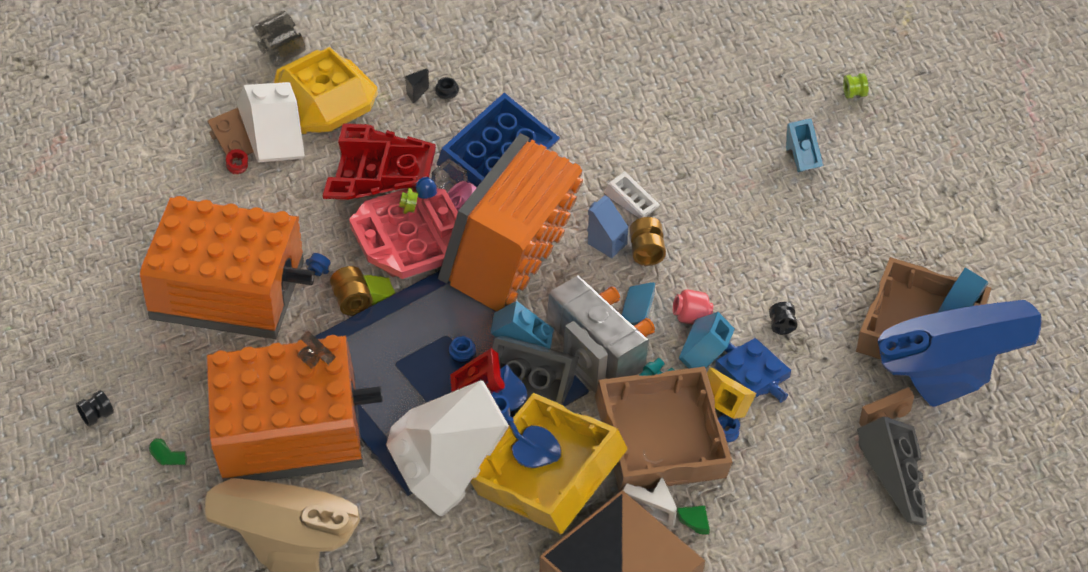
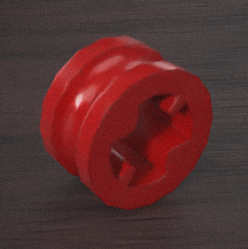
[226,149,248,174]

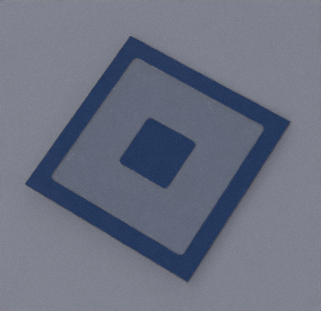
[308,271,589,497]

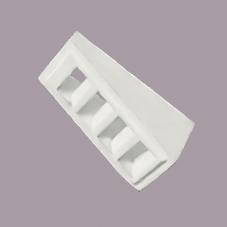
[604,171,660,219]

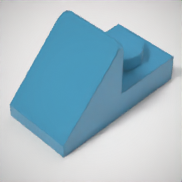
[786,118,824,172]

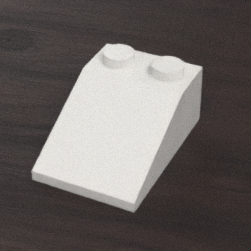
[236,82,305,162]

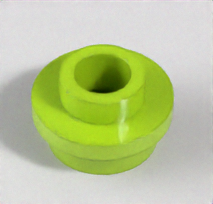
[399,188,418,214]

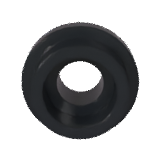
[435,77,459,99]

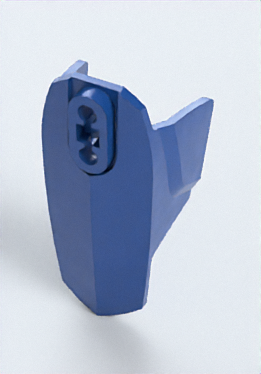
[878,300,1042,407]

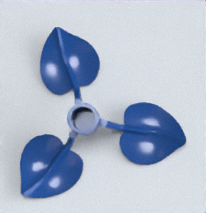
[487,365,561,468]

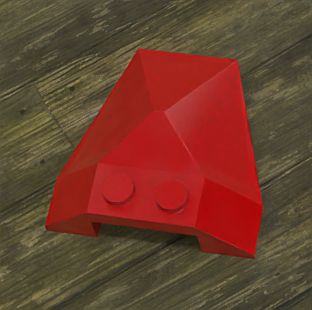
[323,124,436,200]

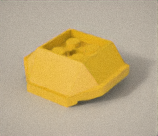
[274,47,378,134]

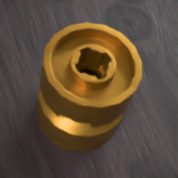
[629,217,666,266]
[330,266,373,316]

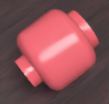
[673,289,713,325]

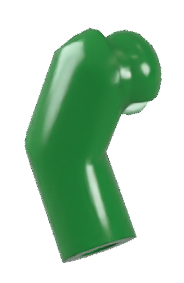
[149,438,187,465]

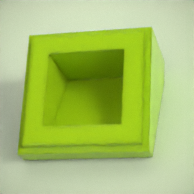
[364,275,396,305]

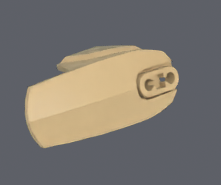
[205,478,360,572]

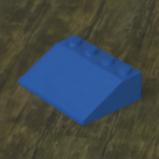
[437,93,560,187]

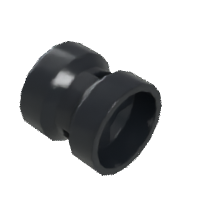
[76,390,114,427]

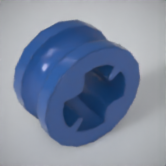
[718,415,740,443]

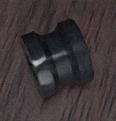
[769,302,798,335]

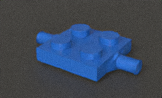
[715,338,792,403]

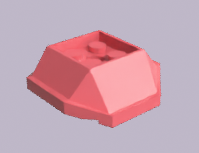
[349,186,458,279]

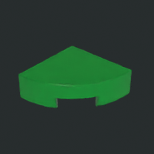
[677,505,710,535]

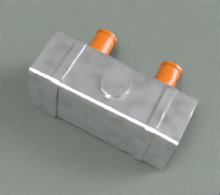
[546,276,655,379]

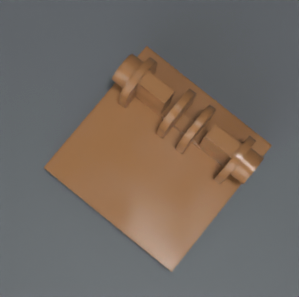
[207,107,254,161]

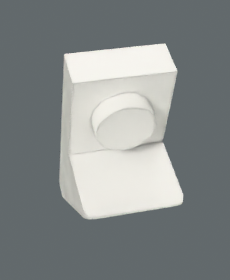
[623,477,677,528]

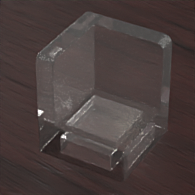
[432,159,467,193]

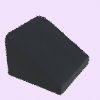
[405,68,429,103]

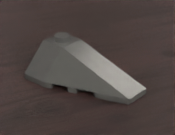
[857,416,927,526]

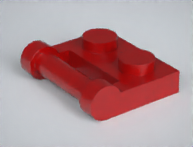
[450,348,505,393]

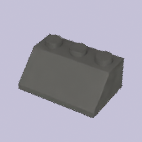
[485,335,579,405]

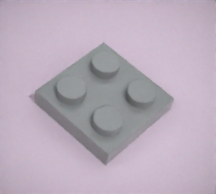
[563,321,608,393]

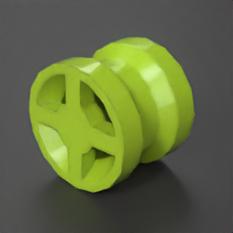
[843,73,868,99]

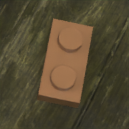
[859,387,914,427]

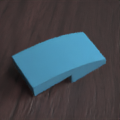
[937,267,989,313]

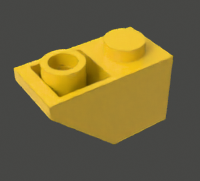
[707,368,757,419]

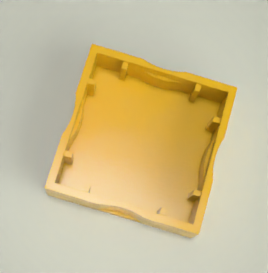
[470,393,628,535]

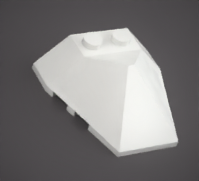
[386,381,509,516]

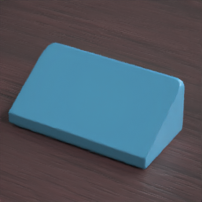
[622,282,656,326]

